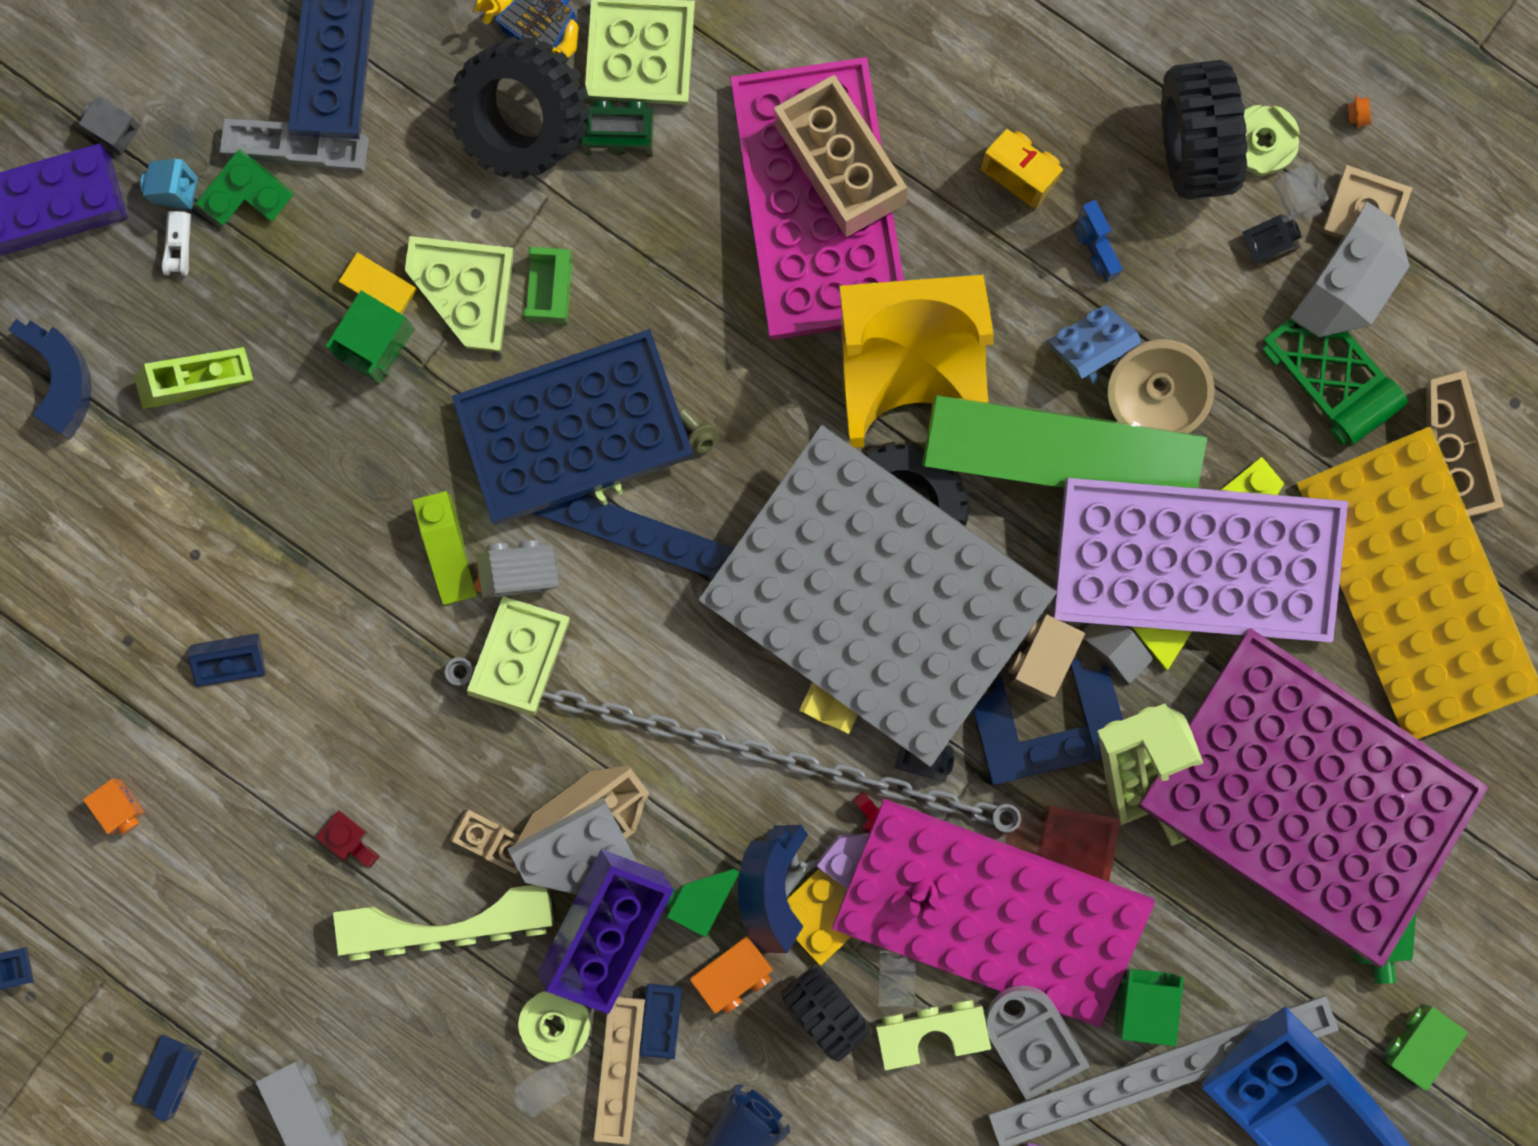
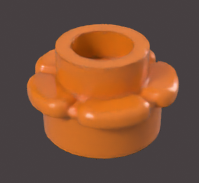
[1348,95,1371,129]

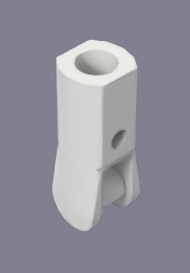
[162,211,191,276]

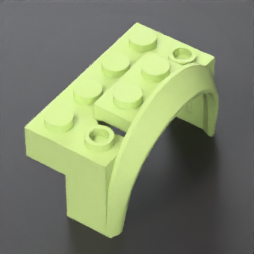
[1097,703,1203,846]

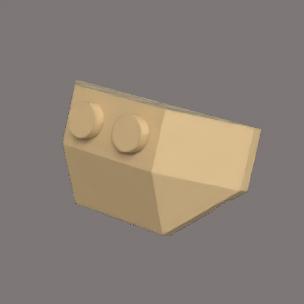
[516,765,649,844]

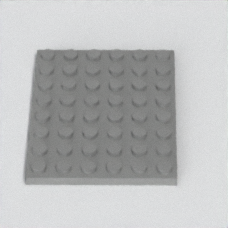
[698,425,1057,767]

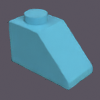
[140,158,198,211]

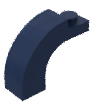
[8,319,91,439]
[738,825,808,953]

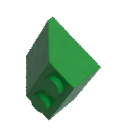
[665,868,740,937]

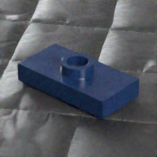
[639,983,683,1059]

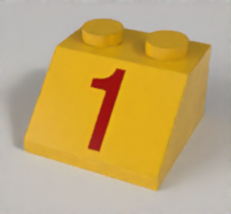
[980,129,1063,210]

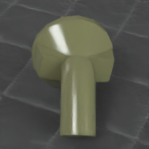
[679,407,719,454]

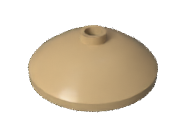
[1108,339,1215,433]

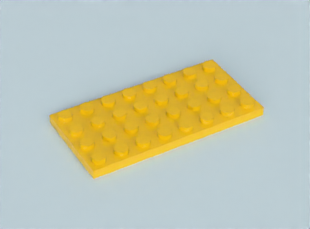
[1297,427,1538,739]

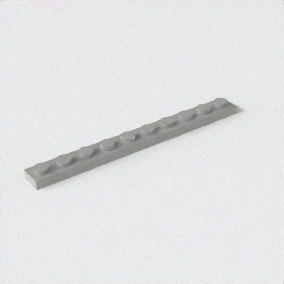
[988,995,1339,1146]

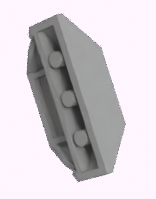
[1289,202,1410,338]

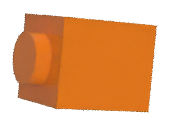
[83,778,145,836]

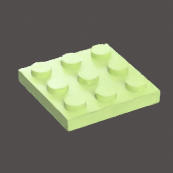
[585,0,695,105]

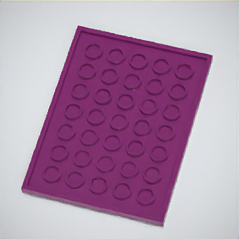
[1138,628,1488,968]

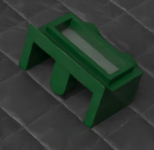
[581,101,654,156]

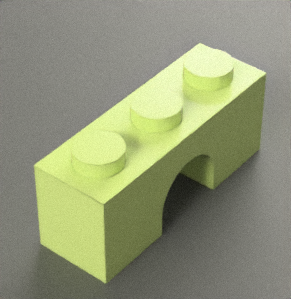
[875,999,991,1070]

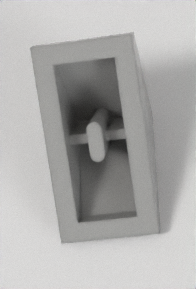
[1082,623,1153,684]

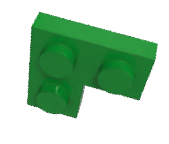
[196,149,295,226]

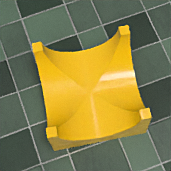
[840,275,994,448]

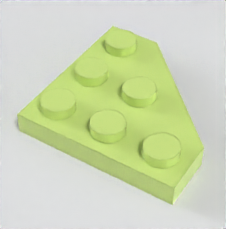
[405,236,514,353]

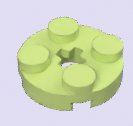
[1244,105,1300,177]
[518,991,591,1062]

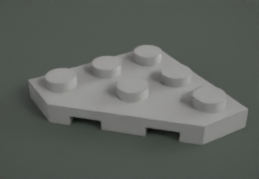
[508,797,637,894]

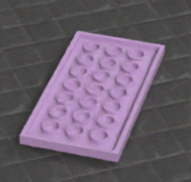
[1052,477,1348,642]

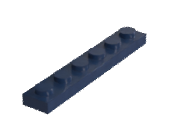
[530,495,734,579]

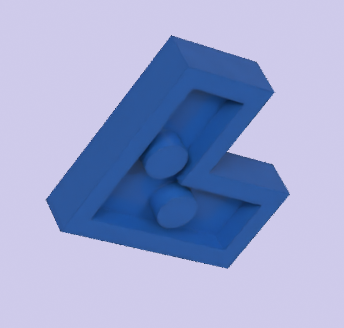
[1074,199,1123,283]

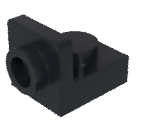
[1242,215,1302,264]
[894,745,954,782]

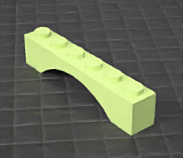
[333,885,555,961]

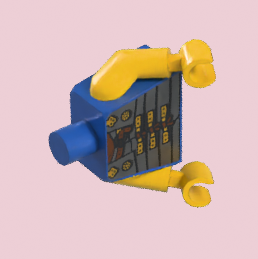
[473,0,579,58]

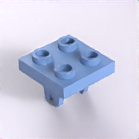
[1047,305,1142,385]

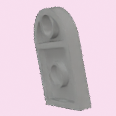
[986,985,1090,1100]

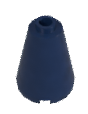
[703,1084,790,1146]

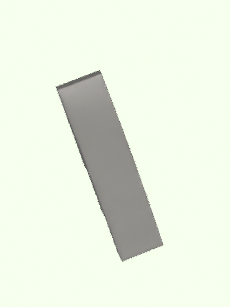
[220,119,369,172]

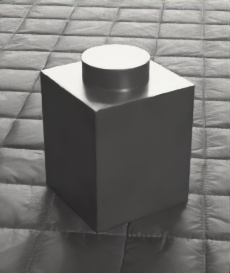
[79,95,141,154]

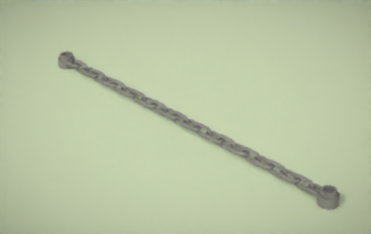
[445,657,1021,833]

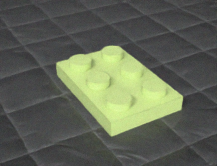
[467,596,570,717]

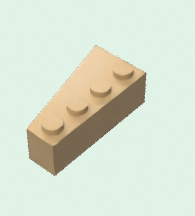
[1425,370,1504,517]

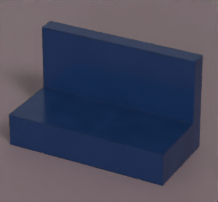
[133,1034,202,1121]

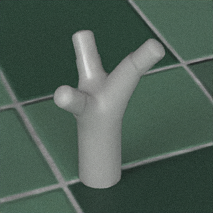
[785,853,819,898]

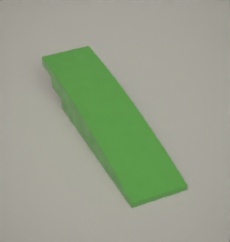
[922,395,1208,488]

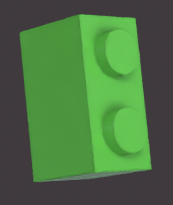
[1383,1004,1468,1091]

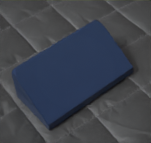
[187,634,266,687]

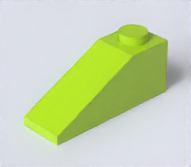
[134,347,253,409]
[413,491,478,606]

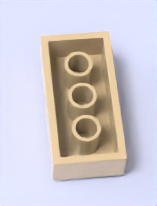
[774,74,907,237]

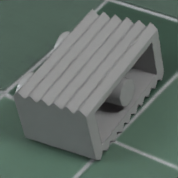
[476,540,559,598]

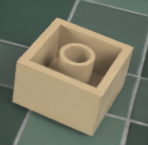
[1007,614,1085,701]

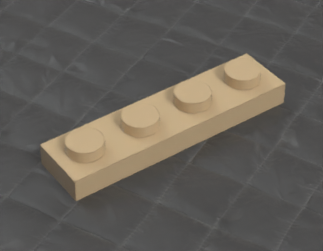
[594,996,645,1145]

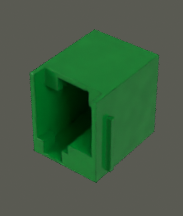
[325,290,415,384]
[1114,968,1184,1047]

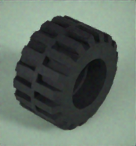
[781,964,872,1062]

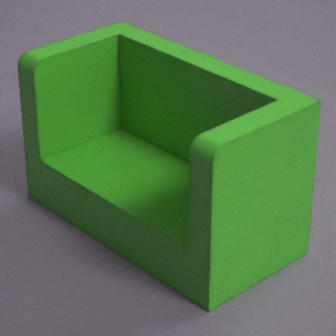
[523,247,573,325]

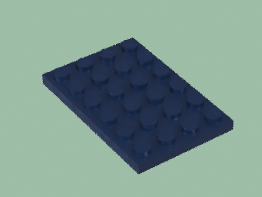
[452,329,694,526]

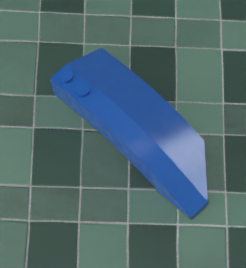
[1202,1006,1410,1146]

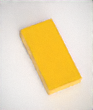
[339,252,417,314]

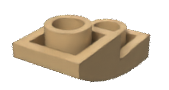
[450,808,520,874]

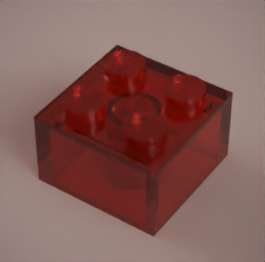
[1037,806,1121,882]

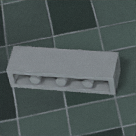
[256,1060,348,1146]

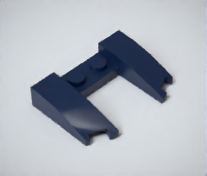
[973,659,1123,785]

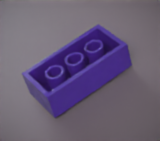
[0,143,128,256]
[537,849,674,1014]

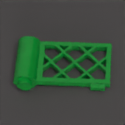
[1262,319,1408,447]

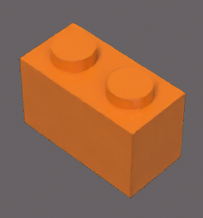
[690,935,773,1014]

